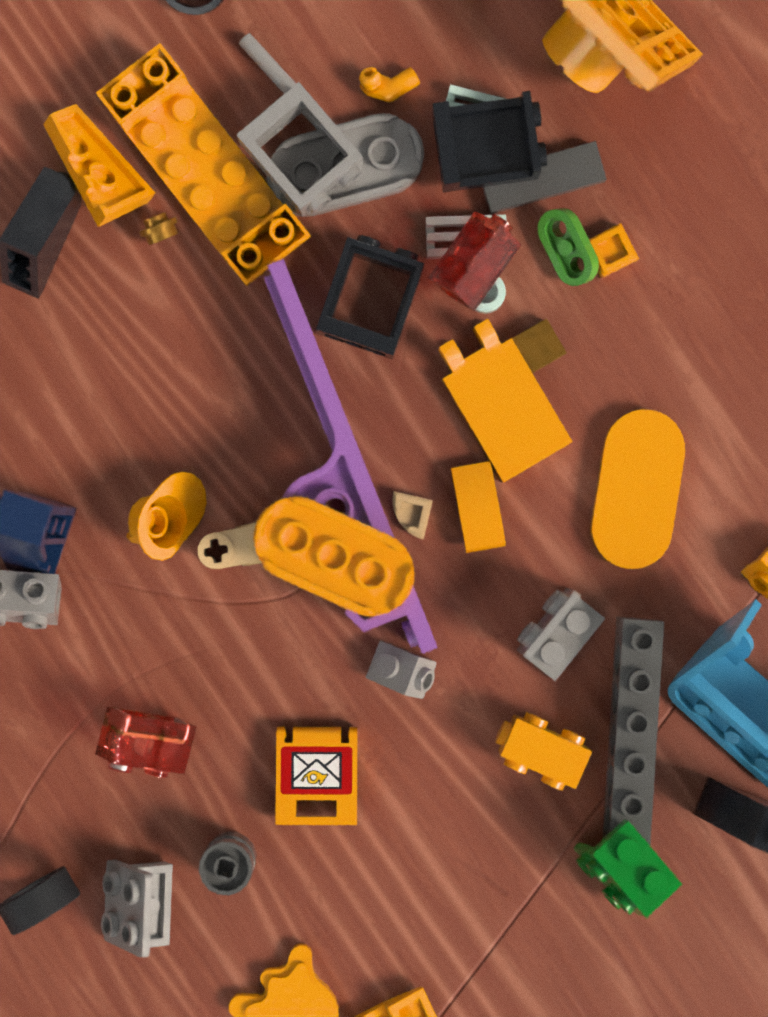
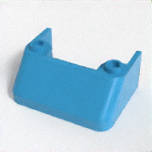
[668,599,768,788]

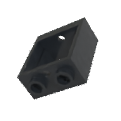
[316,235,425,360]

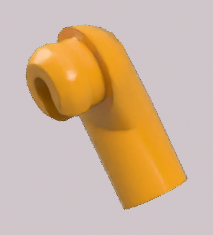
[359,67,420,102]

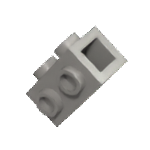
[0,570,62,629]

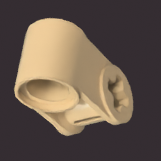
[198,523,261,569]

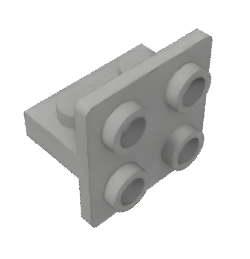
[101,860,173,958]

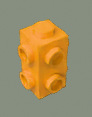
[495,712,592,791]

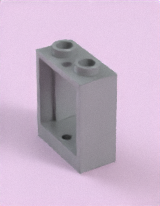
[236,82,363,217]

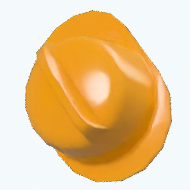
[126,471,207,561]

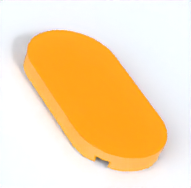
[590,409,685,569]
[253,496,414,616]

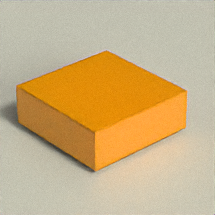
[589,223,639,279]

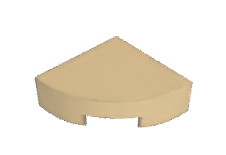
[393,491,433,540]

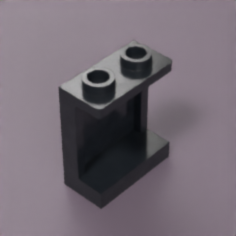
[432,91,547,193]

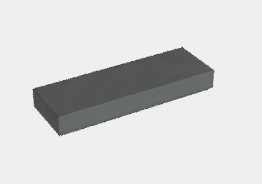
[482,141,607,215]

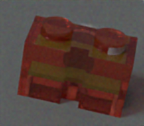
[95,706,196,778]

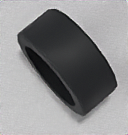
[0,866,80,935]

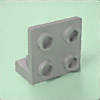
[517,588,605,681]

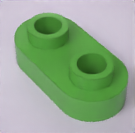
[538,208,599,286]

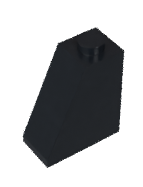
[0,166,81,299]
[693,776,768,853]

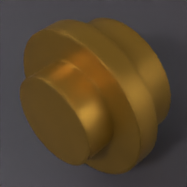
[139,212,178,245]

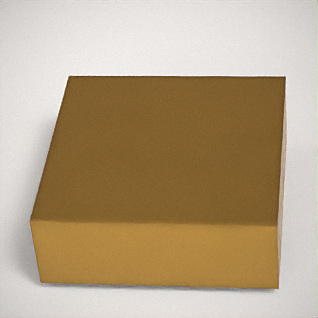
[512,318,567,373]

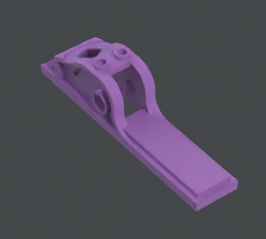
[264,260,438,654]

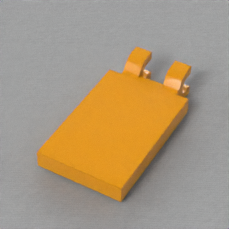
[438,319,573,483]

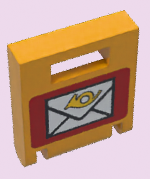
[275,726,358,825]

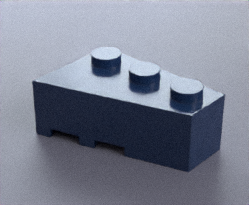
[0,490,77,574]

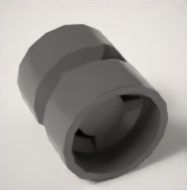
[199,832,257,895]

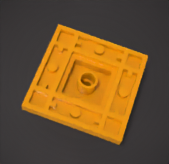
[542,0,703,93]

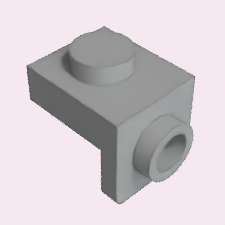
[366,640,437,699]

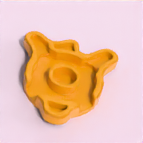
[229,943,339,1017]

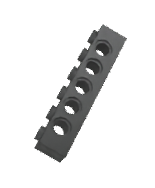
[602,617,664,845]

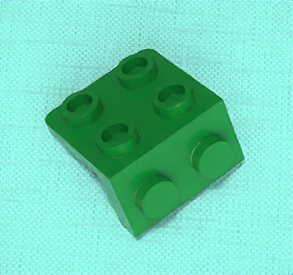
[573,820,683,918]

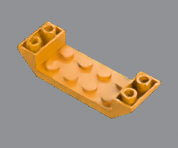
[96,43,311,286]

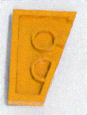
[43,104,155,227]

